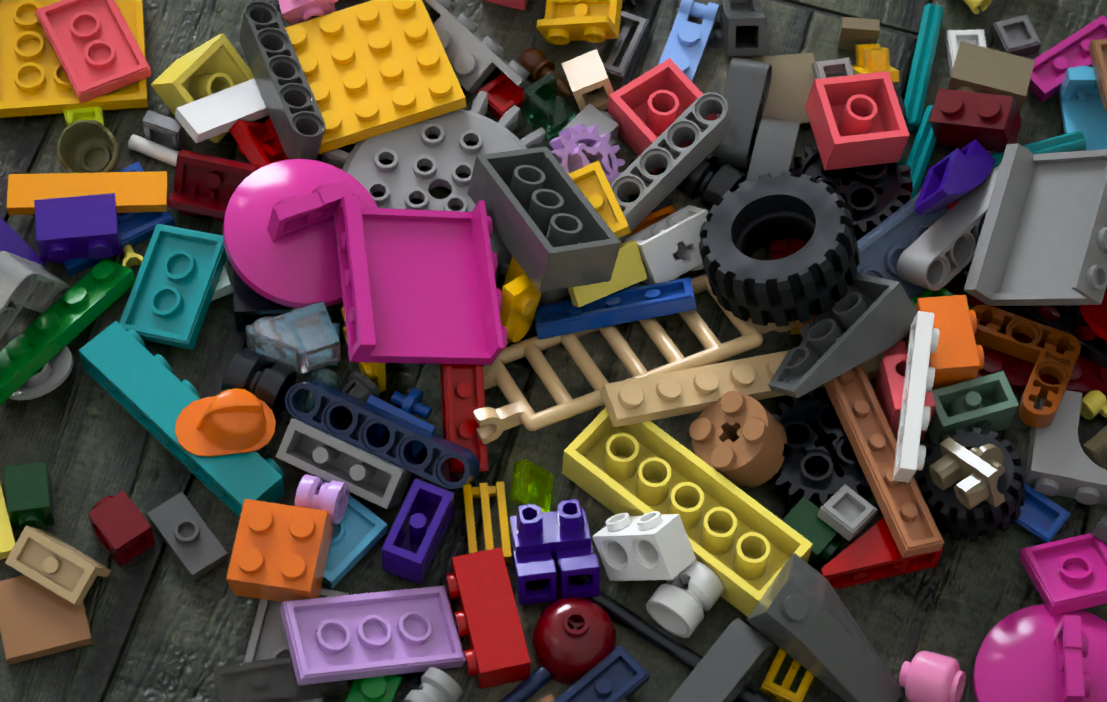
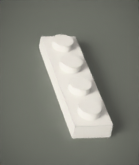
[892,311,939,483]

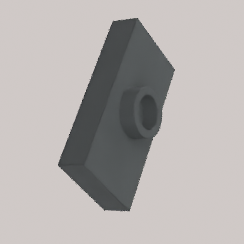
[147,492,229,582]

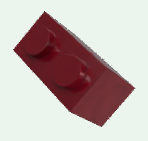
[929,88,1022,152]

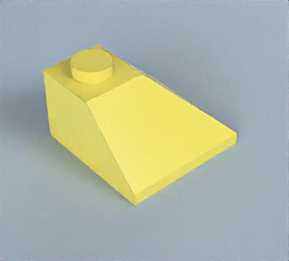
[151,34,254,143]

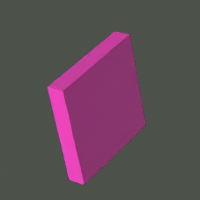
[1019,533,1107,616]

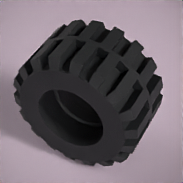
[917,427,1025,542]

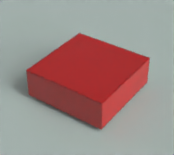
[477,73,531,120]

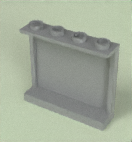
[963,143,1107,306]

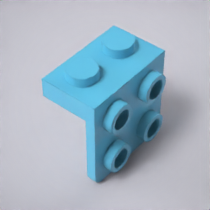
[1058,65,1107,151]

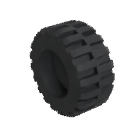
[699,172,860,327]

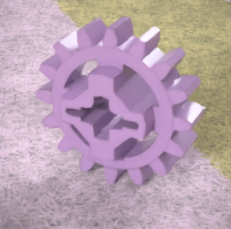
[549,123,625,184]

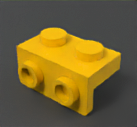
[536,0,622,45]
[500,256,542,344]

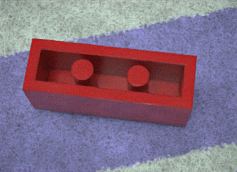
[445,547,531,689]

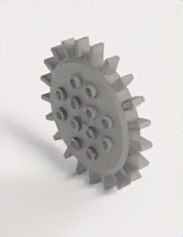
[322,91,546,278]

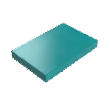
[119,223,228,350]

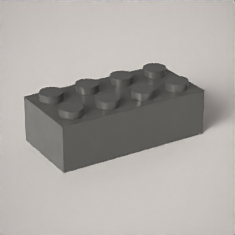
[468,146,621,292]

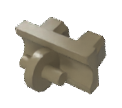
[929,437,1005,510]

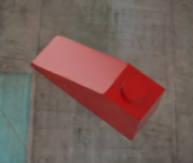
[820,505,943,590]

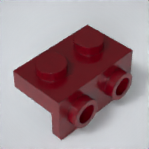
[167,150,257,223]

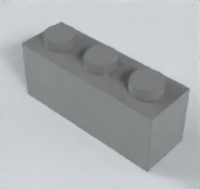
[275,418,413,509]

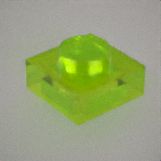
[509,459,554,513]

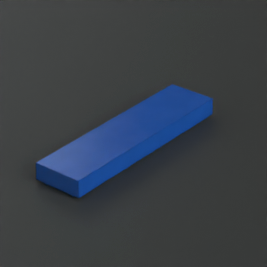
[534,277,697,340]

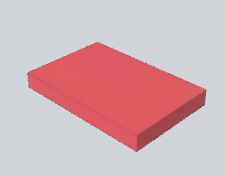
[35,0,152,103]

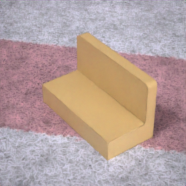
[5,526,111,605]

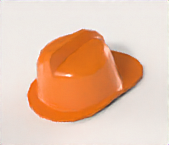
[175,388,276,457]

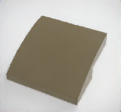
[740,53,816,126]

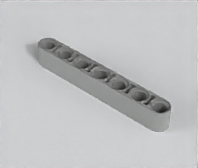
[539,92,732,305]

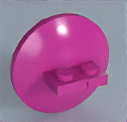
[223,159,378,309]
[972,604,1107,702]

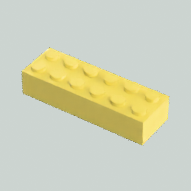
[562,407,813,617]

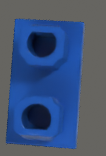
[367,387,440,459]

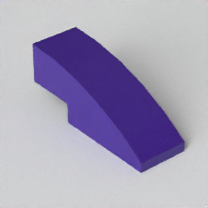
[914,139,996,215]

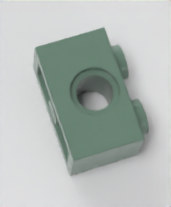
[927,371,1019,445]

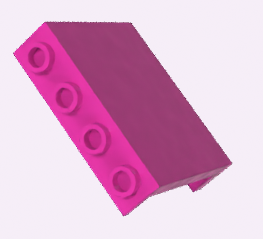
[334,194,507,365]

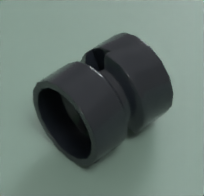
[675,152,747,211]
[221,347,297,418]

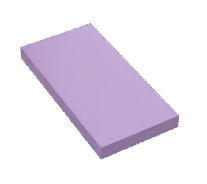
[280,585,465,685]

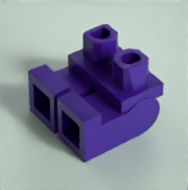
[510,499,600,605]

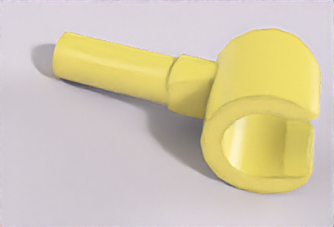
[122,245,143,268]
[1080,390,1107,420]

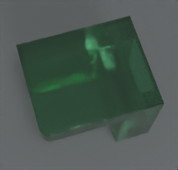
[522,72,576,141]

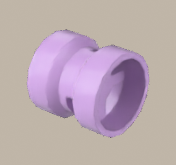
[294,474,349,524]

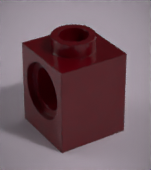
[88,490,155,567]

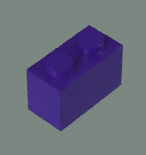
[34,193,121,263]
[382,478,454,585]

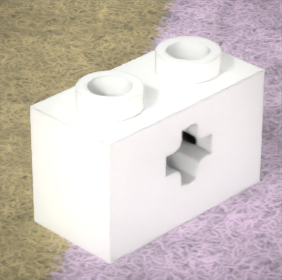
[624,205,708,285]

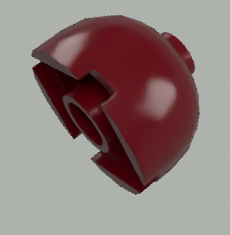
[532,597,617,684]

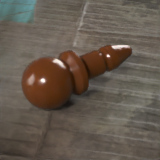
[517,48,573,97]

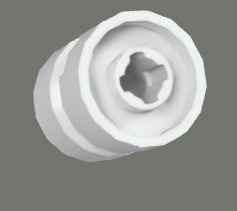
[646,560,724,638]

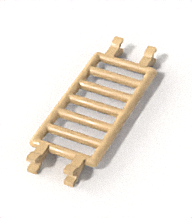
[473,274,794,445]

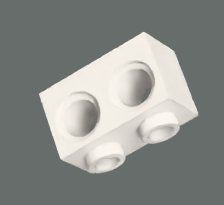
[592,511,696,581]

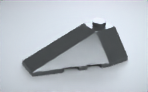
[768,273,917,398]
[747,553,903,702]

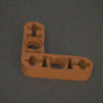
[970,304,1081,428]

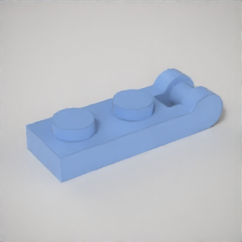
[658,0,720,83]

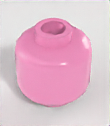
[899,651,966,702]

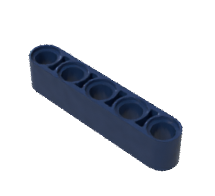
[285,380,480,489]

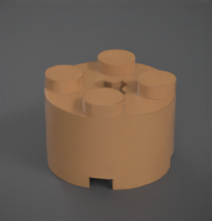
[689,390,787,488]

